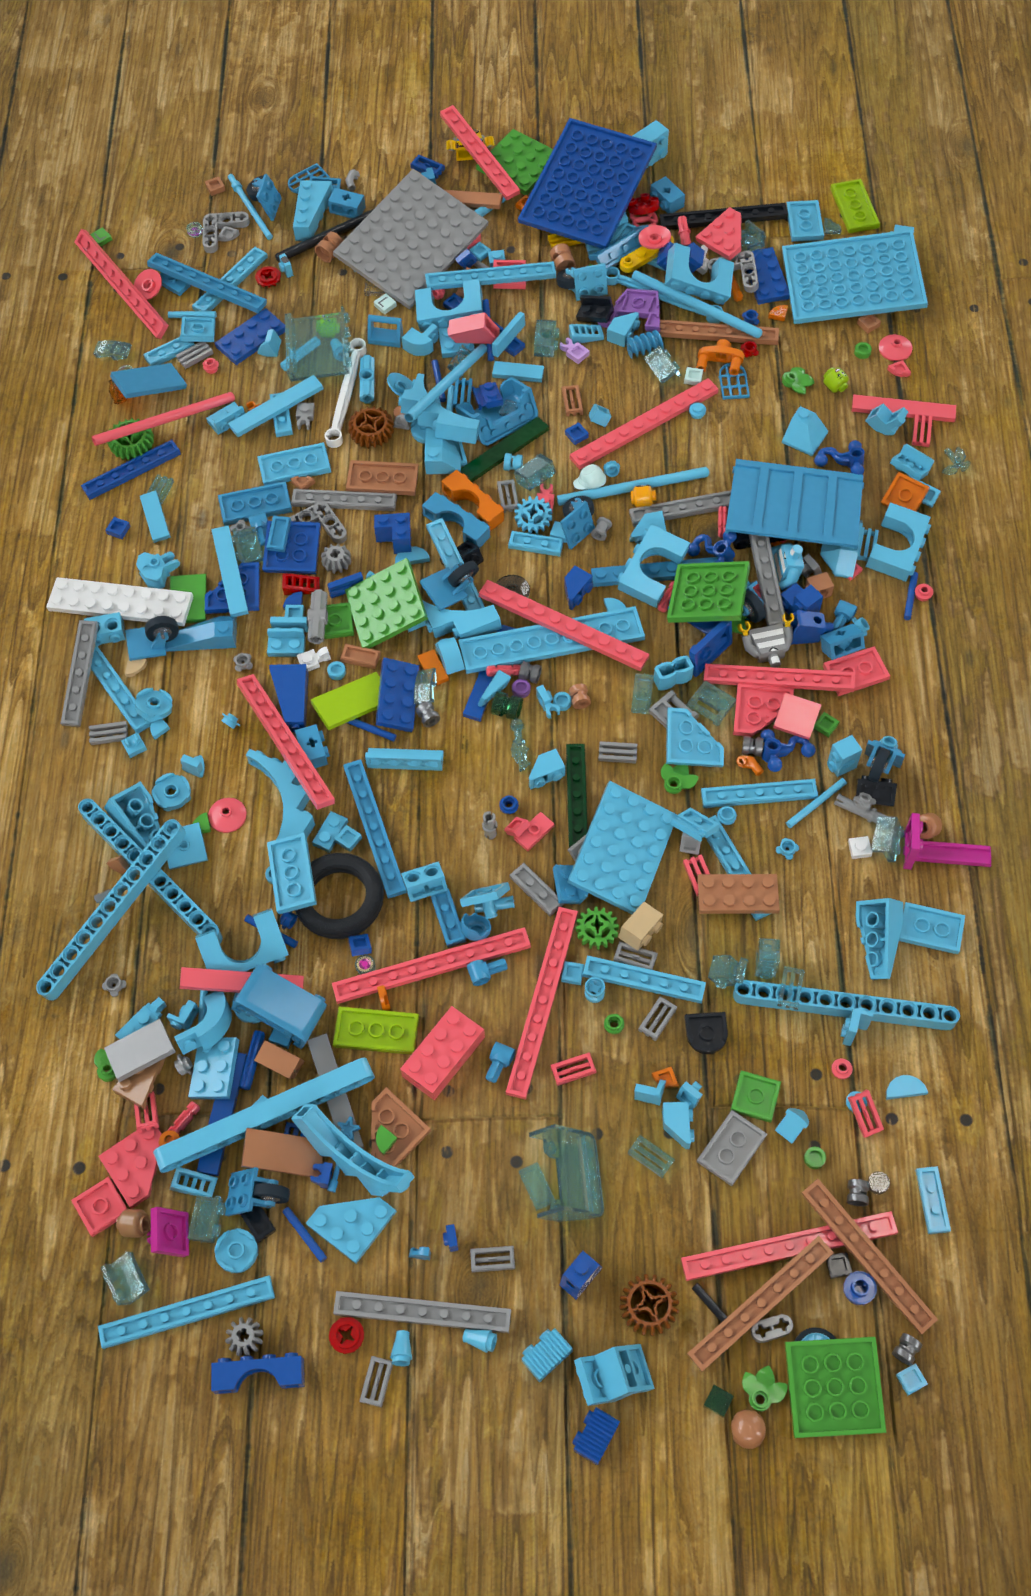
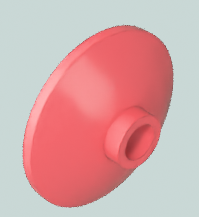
[638,225,671,249]
[134,269,162,300]
[879,334,912,361]
[208,798,247,833]

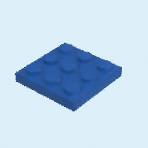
[262,521,321,574]

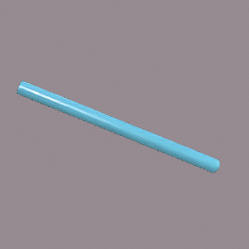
[631,270,763,339]
[404,344,487,423]
[557,467,709,506]

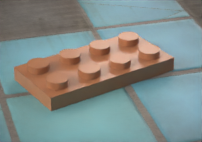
[346,460,419,496]
[697,874,780,914]

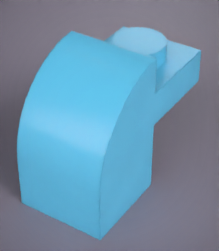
[402,323,439,356]
[866,403,908,435]
[435,637,465,675]

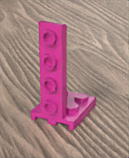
[903,813,991,870]

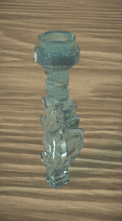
[510,719,531,772]

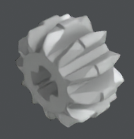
[321,543,351,574]
[225,1317,264,1357]

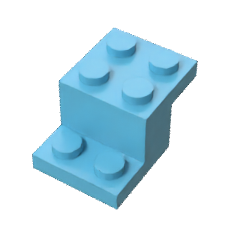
[574,1344,655,1406]

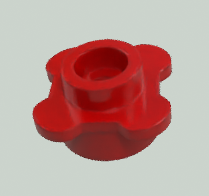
[740,341,759,358]

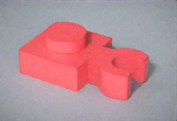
[537,483,554,513]

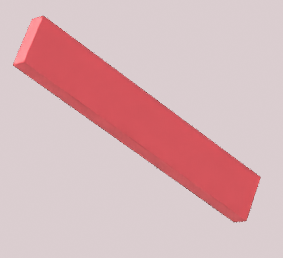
[851,394,956,422]
[179,967,304,993]

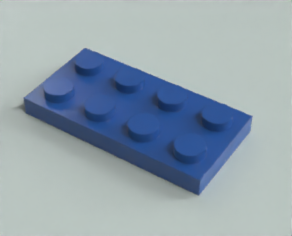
[746,247,790,304]
[215,308,287,365]
[375,658,419,733]

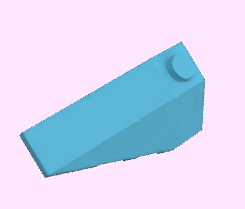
[856,898,903,980]

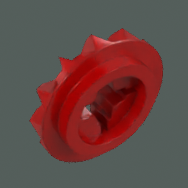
[255,266,281,288]
[329,1317,365,1354]

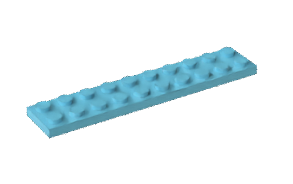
[458,606,645,674]

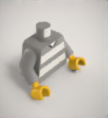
[737,613,794,668]

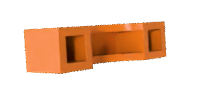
[441,469,504,531]

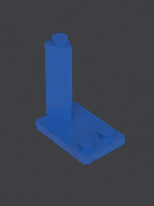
[667,599,732,677]

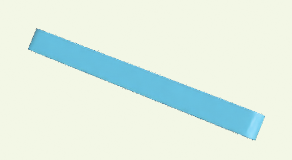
[78,799,223,944]
[36,819,186,1000]
[733,980,960,1030]
[153,1058,375,1173]

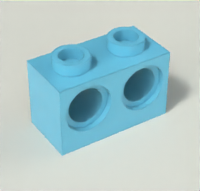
[84,612,126,646]
[401,861,448,902]

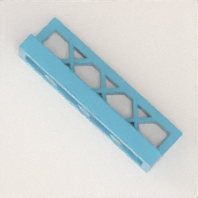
[365,748,444,771]

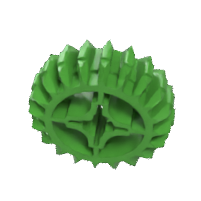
[107,418,154,461]

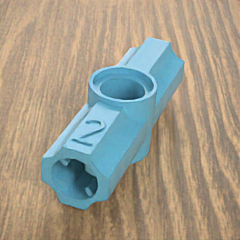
[359,355,376,404]

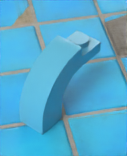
[174,991,232,1055]

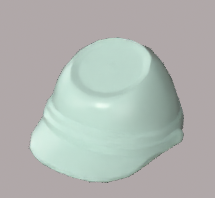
[573,464,606,490]

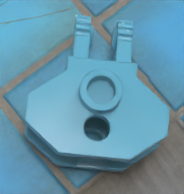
[136,552,180,589]

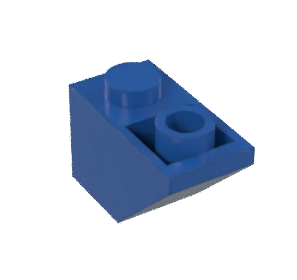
[564,566,593,610]

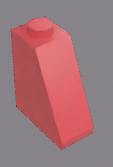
[447,312,500,344]

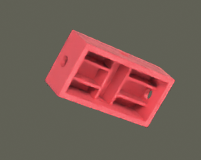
[400,1006,485,1100]

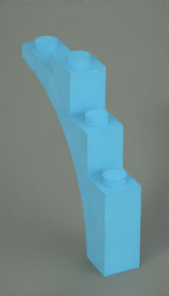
[398,373,480,444]
[407,600,502,639]
[246,749,315,840]
[291,1104,415,1197]

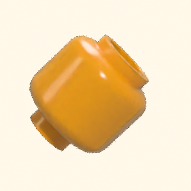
[631,485,656,508]

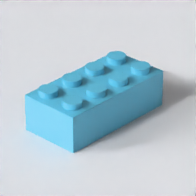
[632,120,669,168]

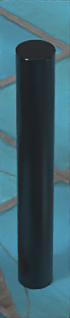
[692,1283,741,1340]

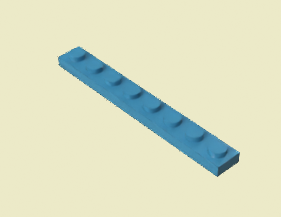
[147,253,267,313]
[591,557,734,587]
[343,759,407,899]

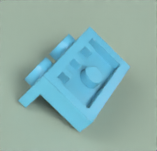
[206,402,245,435]
[267,627,306,657]

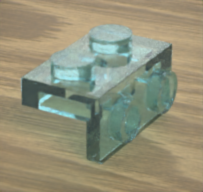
[231,526,264,563]
[871,816,904,862]
[188,1195,225,1243]
[101,1252,150,1305]

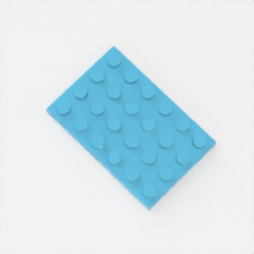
[567,781,677,914]

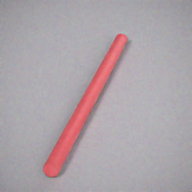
[92,392,235,446]

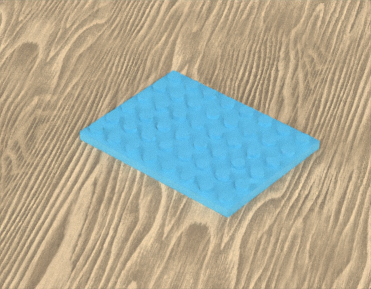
[782,229,928,324]

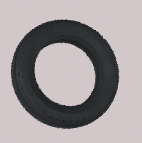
[295,853,384,939]

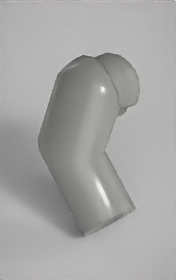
[345,169,360,191]

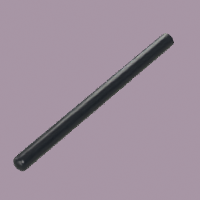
[275,208,375,263]

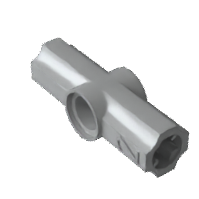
[307,590,328,644]

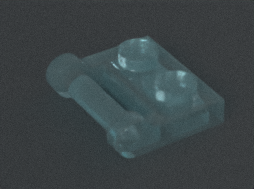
[686,681,736,726]

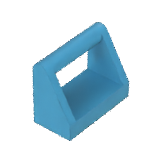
[367,314,404,348]

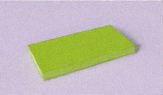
[830,179,880,233]
[311,672,380,730]
[333,1006,420,1055]

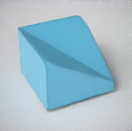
[589,404,611,427]

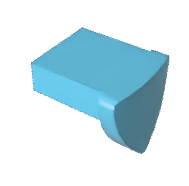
[257,329,282,357]
[180,754,205,778]
[634,1079,666,1106]
[775,1108,809,1143]

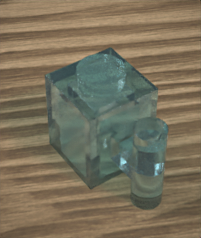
[708,955,748,988]

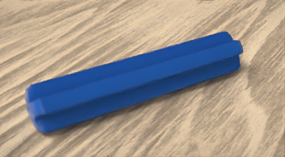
[239,1030,265,1090]

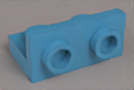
[553,864,588,904]

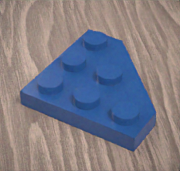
[204,562,260,614]

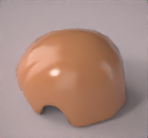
[731,1409,766,1449]

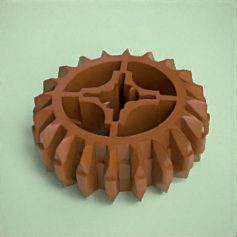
[348,406,394,449]
[619,1274,679,1336]

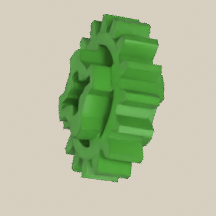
[576,906,619,950]

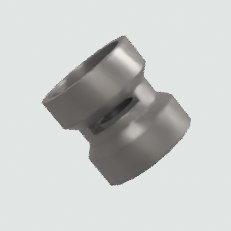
[518,661,542,684]
[416,701,440,727]
[742,736,763,757]
[847,1179,870,1206]
[892,1333,923,1366]

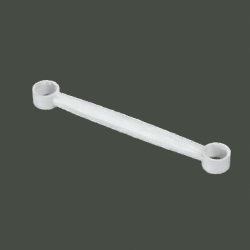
[325,338,367,448]

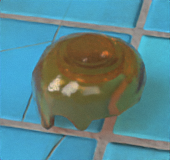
[108,379,128,405]

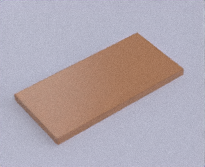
[241,1128,323,1177]

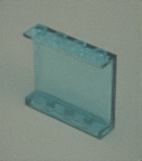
[285,306,352,382]

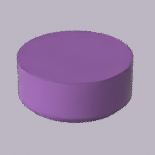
[512,679,531,698]

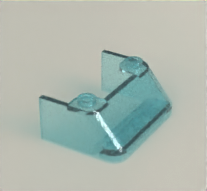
[529,1124,604,1222]

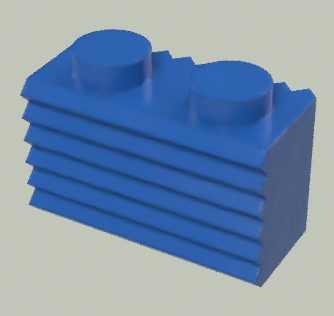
[572,1407,620,1466]

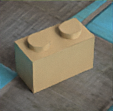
[618,902,663,951]

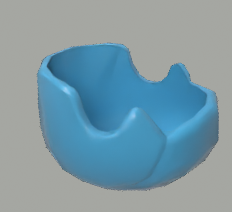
[461,912,491,941]

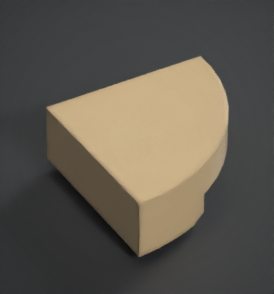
[125,658,148,677]

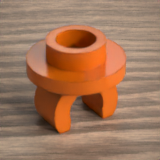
[159,1130,180,1146]

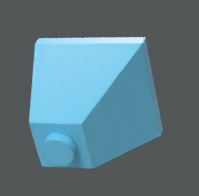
[782,406,828,456]

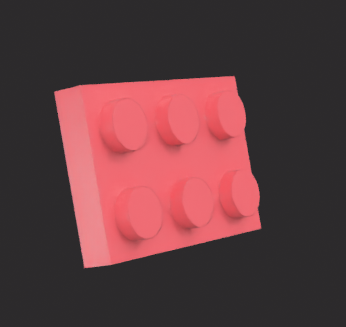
[823,646,890,696]

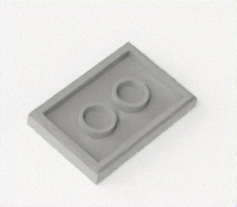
[104,1019,175,1082]
[697,1110,767,1186]

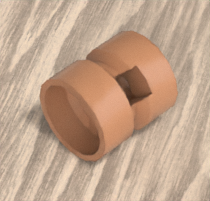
[314,231,343,263]
[550,244,576,273]

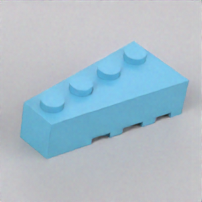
[293,180,333,241]

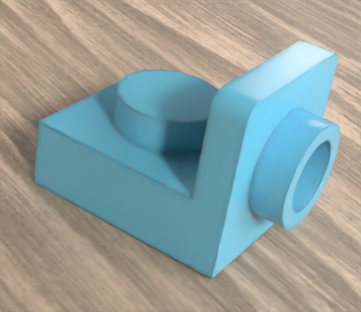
[167,1000,199,1030]

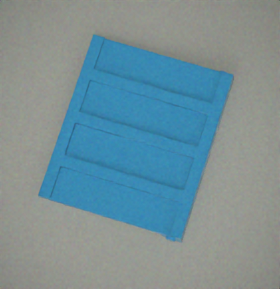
[725,459,864,550]

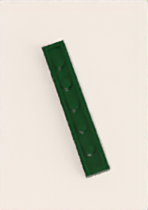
[461,416,549,482]
[566,744,588,848]

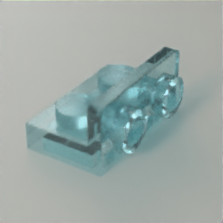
[741,220,766,252]
[643,346,681,384]

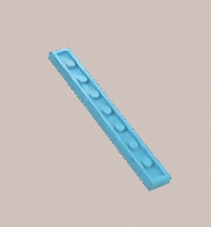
[425,261,556,290]
[98,1275,275,1349]

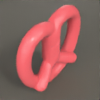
[629,212,658,227]

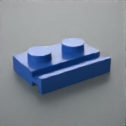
[472,382,503,410]

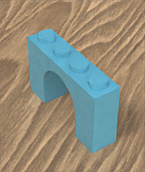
[664,243,734,305]
[415,279,483,332]
[865,502,931,582]
[617,524,690,608]
[195,908,289,972]

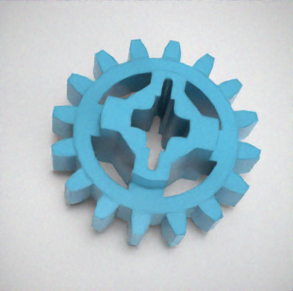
[514,496,553,534]

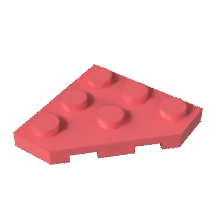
[695,207,742,261]
[733,683,794,737]
[98,1120,162,1209]

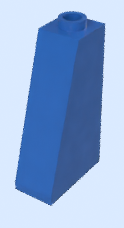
[269,664,309,733]

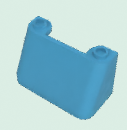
[455,377,538,445]
[231,964,327,1050]

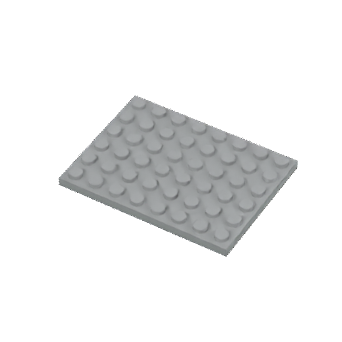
[333,169,489,310]

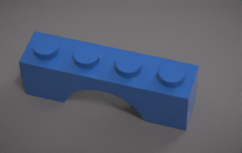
[211,1352,305,1394]

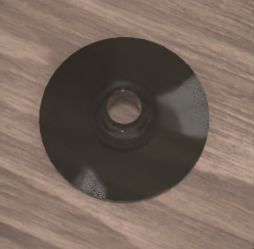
[496,575,530,598]

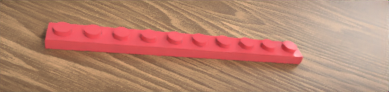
[74,229,169,339]
[570,378,718,470]
[479,580,649,672]
[237,674,335,810]
[506,907,578,1100]
[332,927,531,1004]
[681,1211,898,1281]

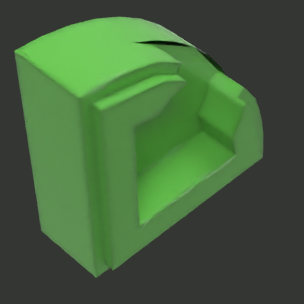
[192,812,211,834]
[376,1125,398,1155]

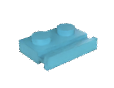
[671,807,719,842]

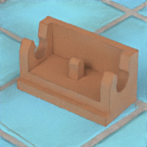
[254,1040,305,1079]

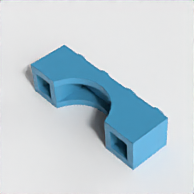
[422,492,490,548]

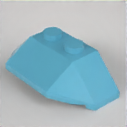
[820,520,863,579]

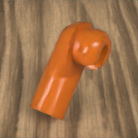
[736,755,764,776]

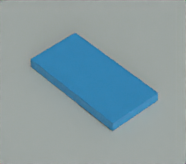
[110,363,187,398]
[218,481,293,526]

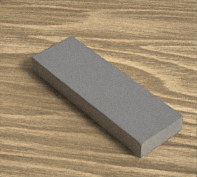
[509,863,564,916]

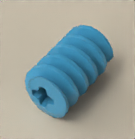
[627,330,664,359]

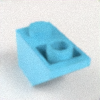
[607,312,640,347]
[629,511,666,543]
[529,749,565,789]
[662,1102,694,1149]

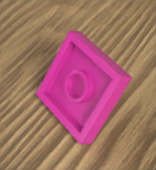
[147,1207,189,1257]

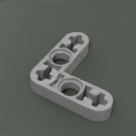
[202,211,250,253]
[707,251,759,293]
[290,502,347,544]

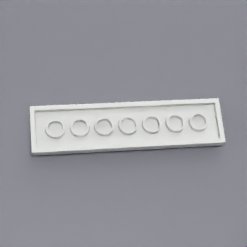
[46,577,194,626]

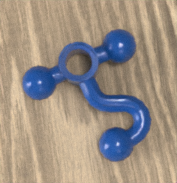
[814,440,865,475]
[687,532,737,563]
[761,729,816,772]

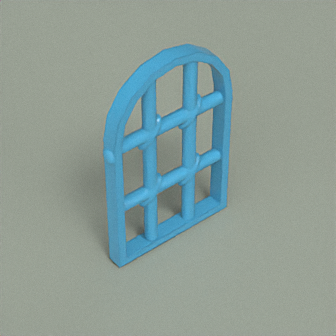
[288,163,330,194]
[719,363,750,400]

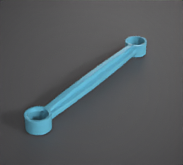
[606,266,723,324]

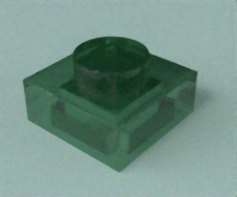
[703,1385,734,1418]

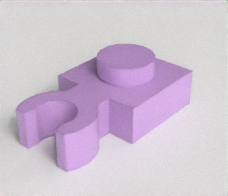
[560,338,590,364]

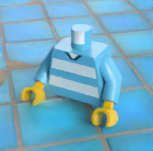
[771,543,804,591]

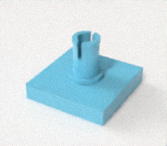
[460,882,510,919]

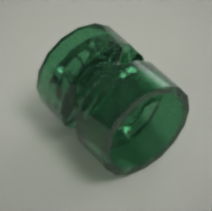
[491,691,523,721]

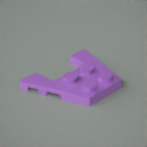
[598,288,660,332]

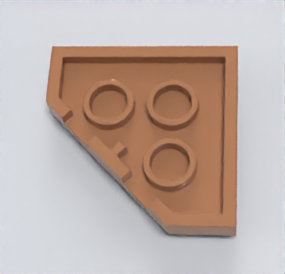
[371,1087,431,1167]

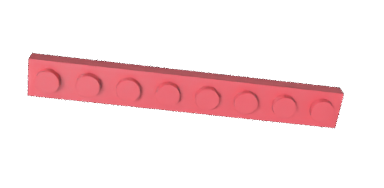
[440,105,520,200]
[704,664,855,692]

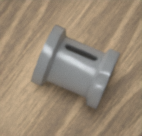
[591,517,612,541]

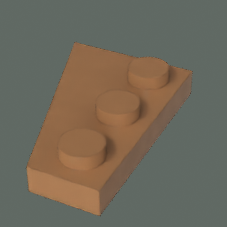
[112,1058,166,1110]

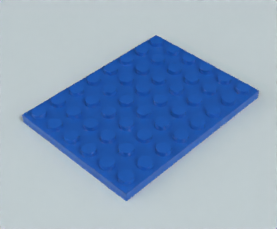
[518,118,657,249]

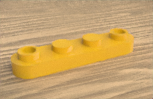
[620,235,674,273]

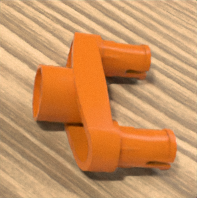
[696,339,745,375]

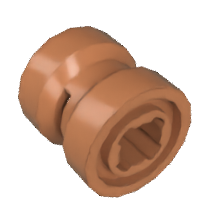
[569,684,591,709]

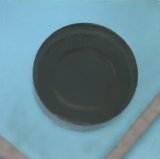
[868,1171,890,1195]

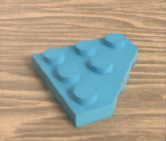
[666,707,724,767]
[306,1197,397,1264]

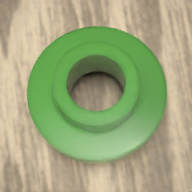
[604,1014,624,1034]

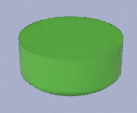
[854,342,872,359]
[804,1147,826,1169]

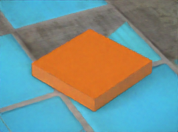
[881,472,930,512]

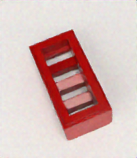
[282,573,320,595]

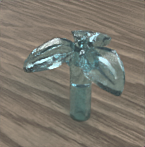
[942,447,971,475]

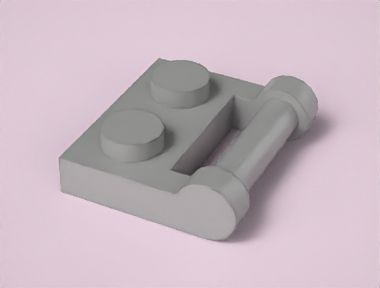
[649,690,699,729]

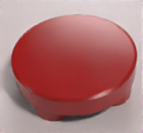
[628,193,659,215]

